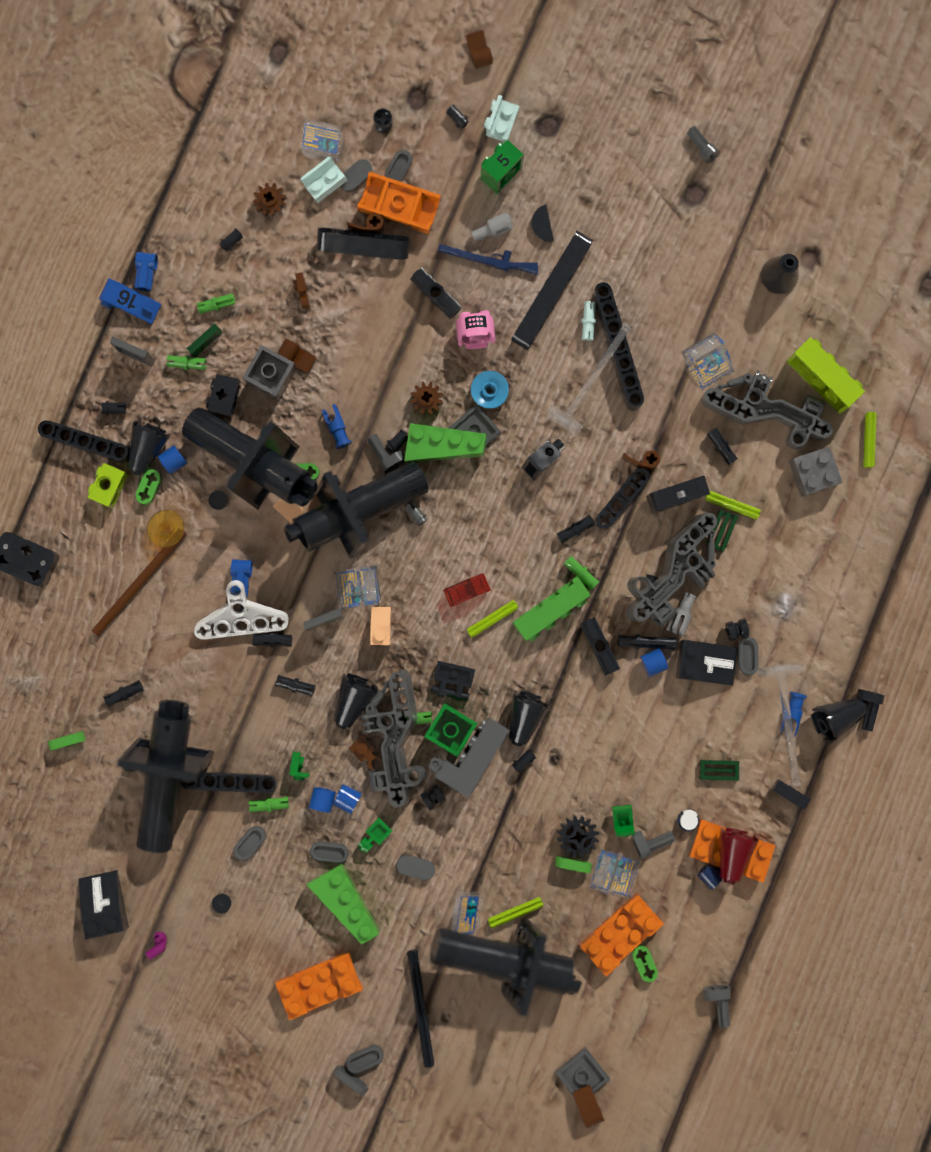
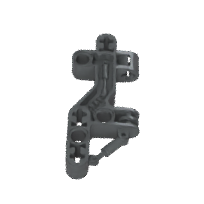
[701,370,833,450]
[626,513,717,627]
[360,670,427,808]

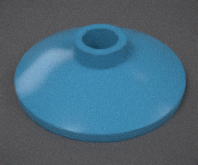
[471,371,509,409]

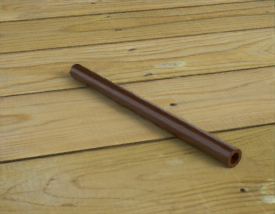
[91,529,187,637]

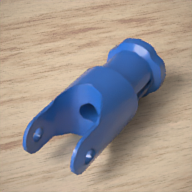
[322,404,352,449]
[781,691,807,737]

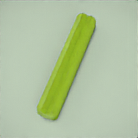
[863,412,877,468]
[705,491,761,519]
[467,600,518,637]
[488,897,543,928]

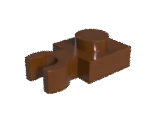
[293,272,310,309]
[349,735,383,770]

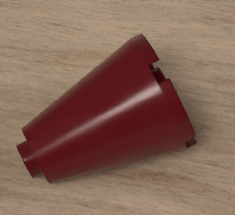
[720,827,759,884]

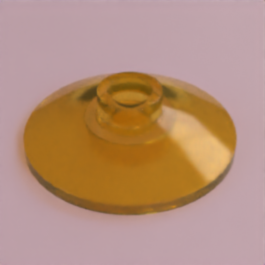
[147,510,184,547]

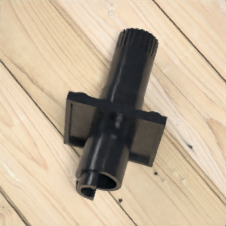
[182,407,318,510]
[284,461,429,559]
[117,700,214,853]
[430,918,582,1017]

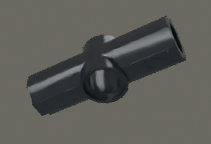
[410,268,462,320]
[580,617,620,676]

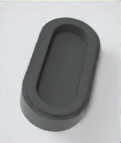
[384,150,413,182]
[341,159,373,192]
[738,637,759,675]
[233,826,266,861]
[310,841,349,864]
[397,855,435,880]
[346,1044,384,1074]
[333,1065,368,1096]

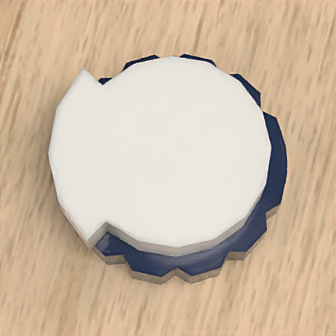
[677,809,699,831]

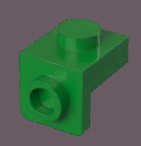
[612,805,635,837]

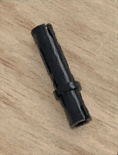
[618,634,677,650]

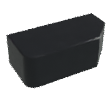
[771,779,811,810]

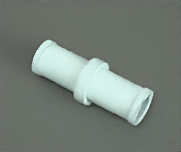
[581,301,596,341]

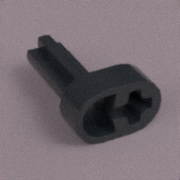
[856,688,885,732]

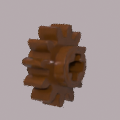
[253,182,287,217]
[410,382,443,416]

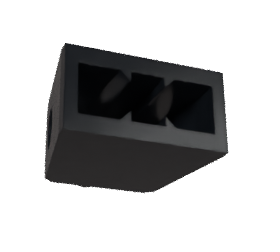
[521,439,565,481]

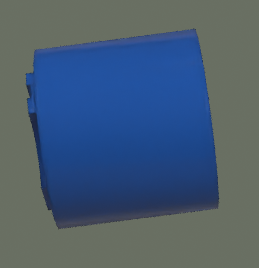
[158,445,188,475]
[640,648,668,677]
[333,785,362,814]
[309,787,336,813]

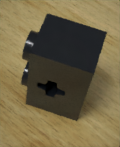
[206,374,241,419]

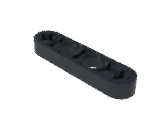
[596,468,650,529]

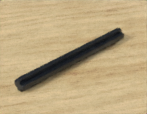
[407,949,434,1068]

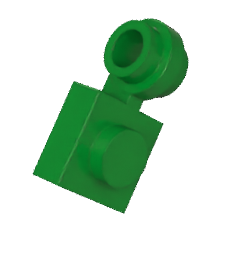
[357,817,393,854]

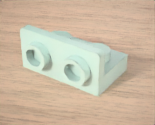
[484,95,520,142]
[300,156,348,203]

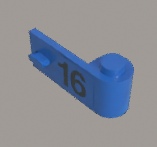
[98,278,161,325]

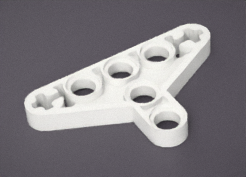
[194,580,289,639]

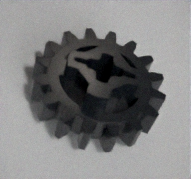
[557,815,599,858]

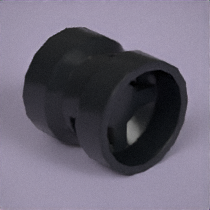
[373,108,393,133]
[725,618,749,641]
[420,784,446,811]

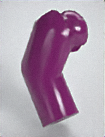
[146,932,167,960]

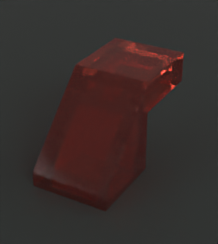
[443,573,491,607]

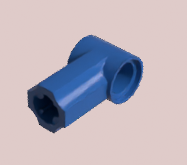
[135,252,158,292]
[231,559,253,598]

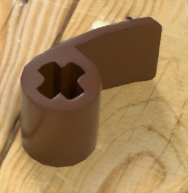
[466,30,493,69]
[347,213,384,233]
[277,338,317,373]
[622,450,660,470]
[572,1085,605,1129]

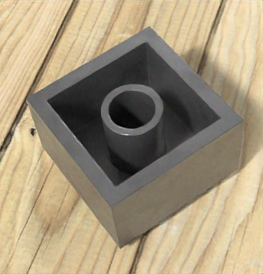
[243,345,297,401]
[789,446,843,497]

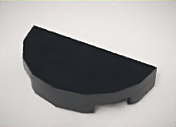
[531,204,554,242]

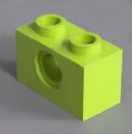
[88,463,129,509]

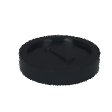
[208,491,228,510]
[212,893,232,914]

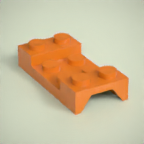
[357,171,441,235]
[687,819,776,883]
[579,892,664,976]
[275,951,364,1020]

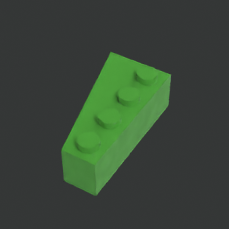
[404,423,487,464]
[512,576,591,642]
[306,863,380,944]

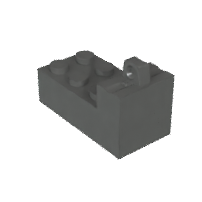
[428,717,510,798]

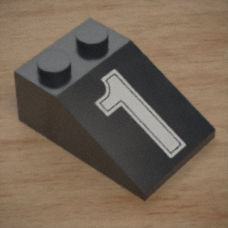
[676,640,738,686]
[78,870,129,940]

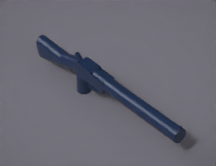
[437,244,538,276]

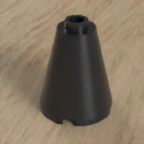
[761,254,799,294]
[127,420,170,476]
[333,673,378,729]
[509,690,551,746]
[811,698,868,743]

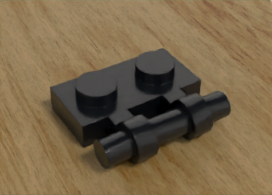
[430,661,475,701]

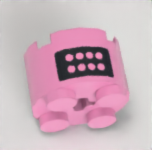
[456,310,496,349]

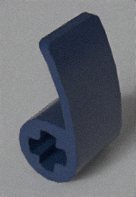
[697,863,723,890]

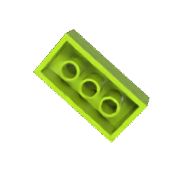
[786,337,865,414]

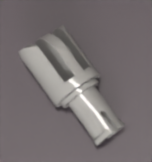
[471,213,513,243]
[666,592,696,637]

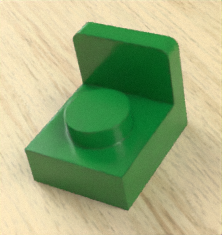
[289,751,310,781]

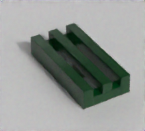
[186,323,223,358]
[705,509,738,552]
[699,760,739,781]

